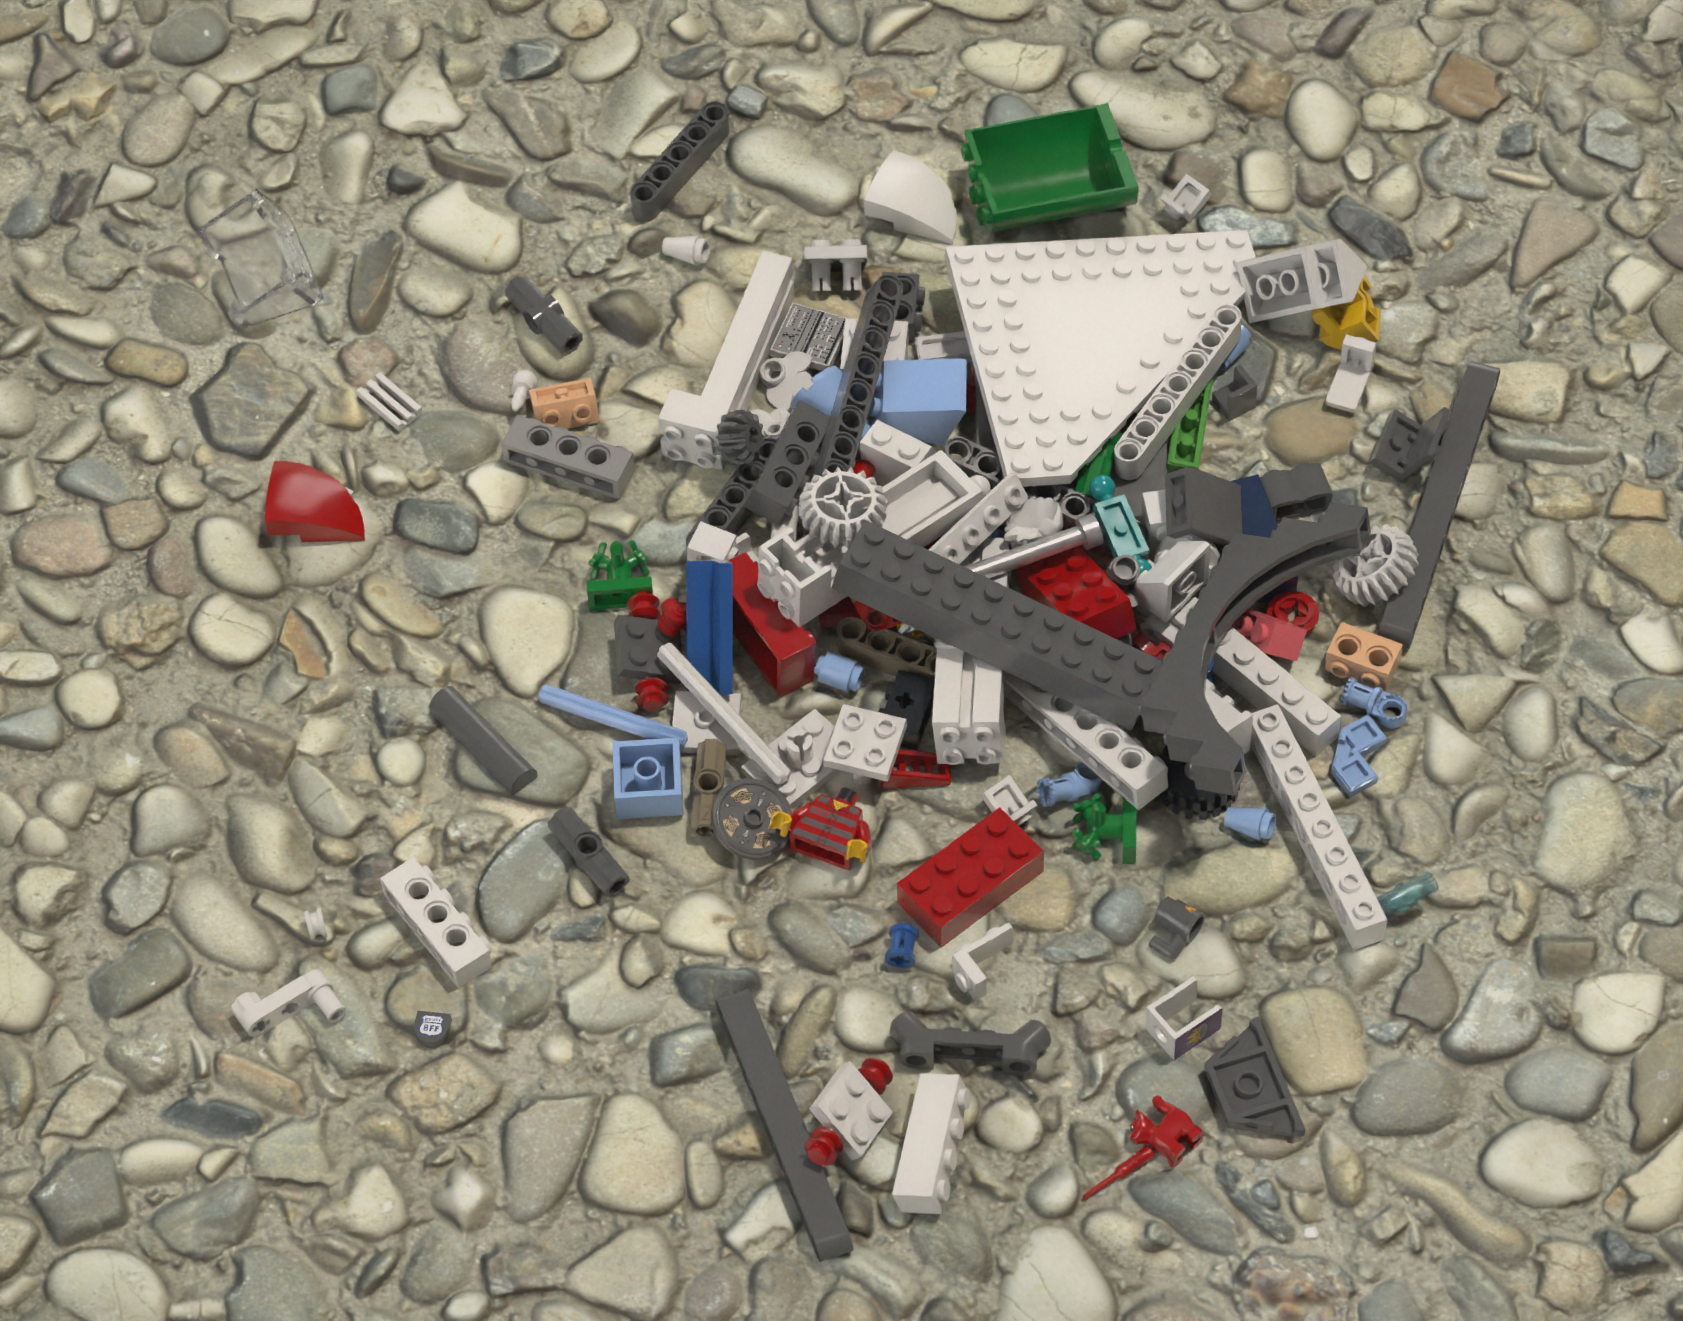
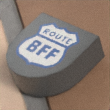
[414,1011,452,1048]

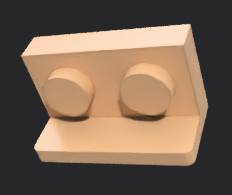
[529,378,600,429]

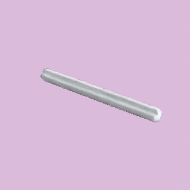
[657,642,791,785]

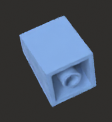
[868,358,967,446]

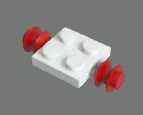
[804,1058,893,1166]

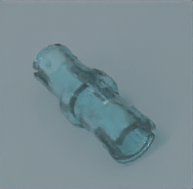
[1376,871,1438,916]

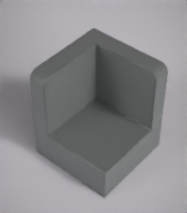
[1212,365,1257,422]

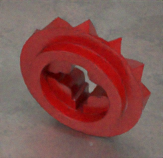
[1267,591,1319,633]

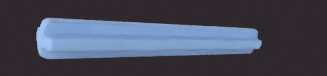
[538,684,688,749]

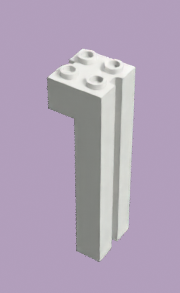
[658,251,795,470]
[757,450,983,627]
[932,538,1011,765]

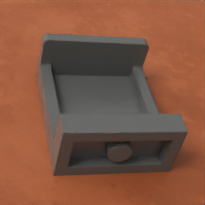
[1165,466,1242,553]

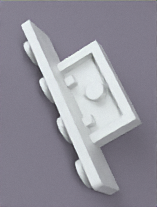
[929,473,1028,564]

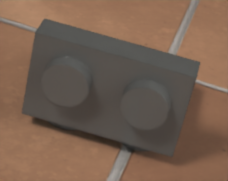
[1369,407,1450,482]

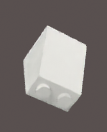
[860,420,937,487]

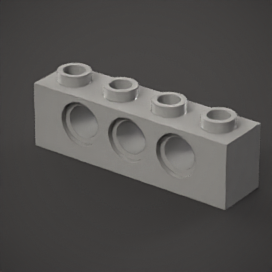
[501,415,635,500]

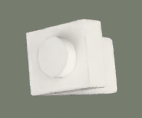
[1325,334,1376,413]
[952,923,1013,1001]

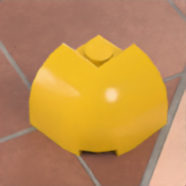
[1311,276,1381,350]

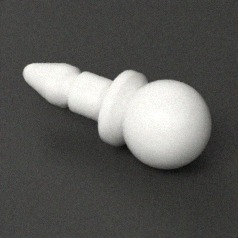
[511,370,537,412]

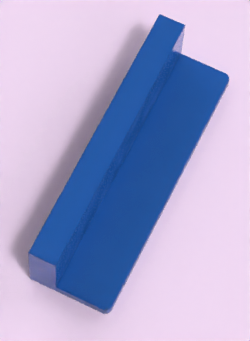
[686,560,733,695]

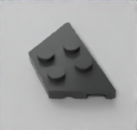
[1204,1016,1305,1137]

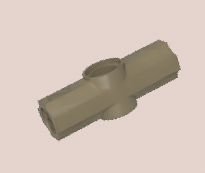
[691,739,727,839]

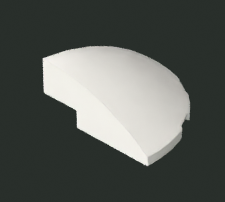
[864,150,957,244]

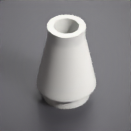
[662,235,710,266]

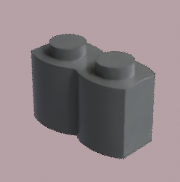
[1260,463,1333,521]

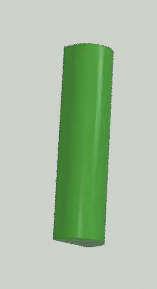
[1166,377,1213,473]

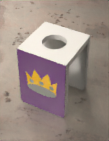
[1146,976,1223,1060]

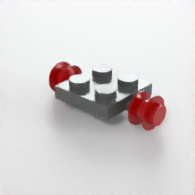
[614,592,682,712]

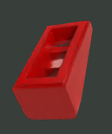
[880,749,951,789]

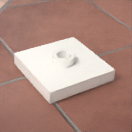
[672,691,741,755]

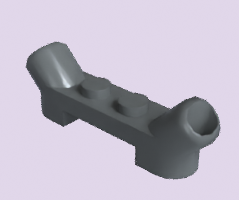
[889,1012,1051,1075]

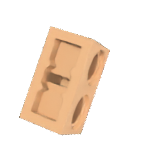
[1325,622,1403,692]

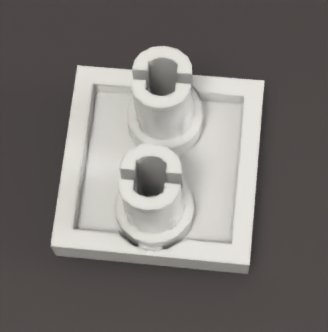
[804,239,868,291]
[823,704,907,785]

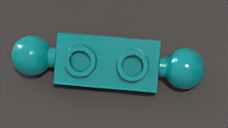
[1089,475,1152,575]

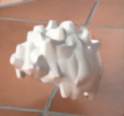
[1004,497,1063,549]

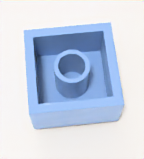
[612,738,684,819]

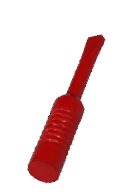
[1083,1146,1155,1201]

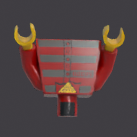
[768,788,872,871]

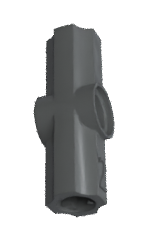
[505,276,583,354]
[548,807,630,897]

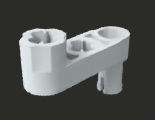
[231,969,347,1037]

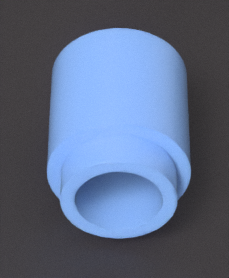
[814,651,866,692]

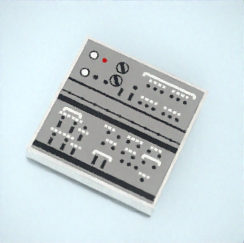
[770,302,850,371]

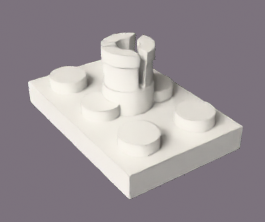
[741,709,841,810]

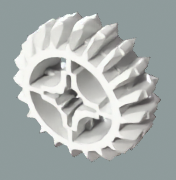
[799,466,887,548]
[1332,524,1419,607]

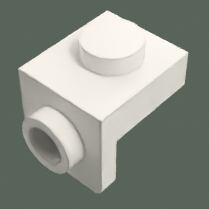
[1160,174,1212,223]
[980,775,1037,826]

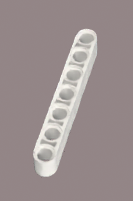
[1114,304,1241,480]

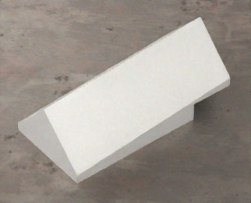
[1237,239,1368,323]

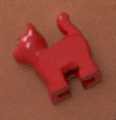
[1129,1095,1204,1169]

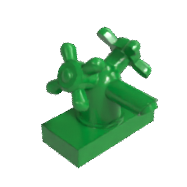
[587,540,653,610]
[1072,793,1136,864]

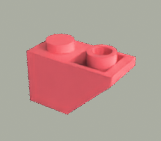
[1233,608,1307,661]

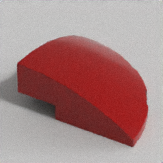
[264,461,365,542]

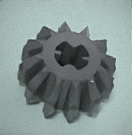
[715,410,765,465]

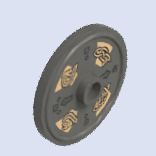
[711,778,792,860]

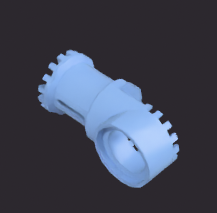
[1341,677,1407,729]
[1036,762,1102,807]

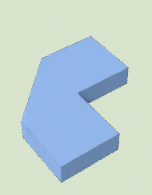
[1331,714,1387,798]

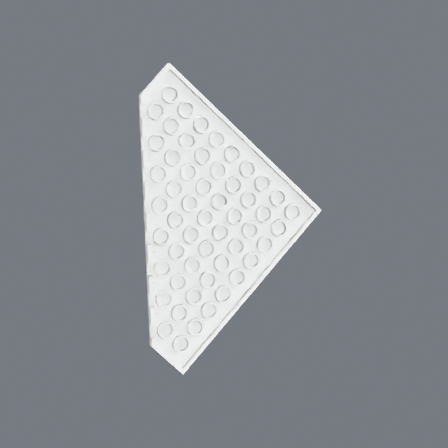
[944,230,1256,487]

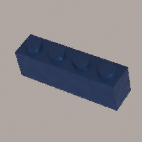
[1231,474,1298,604]

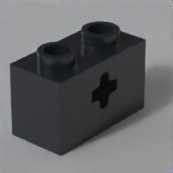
[878,670,935,750]

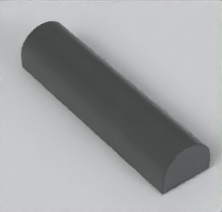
[429,686,538,796]

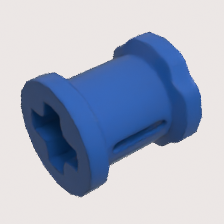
[885,923,920,968]

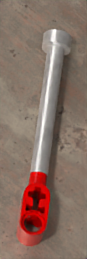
[855,513,1103,631]

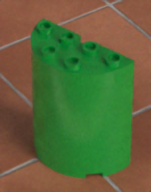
[961,103,1138,233]

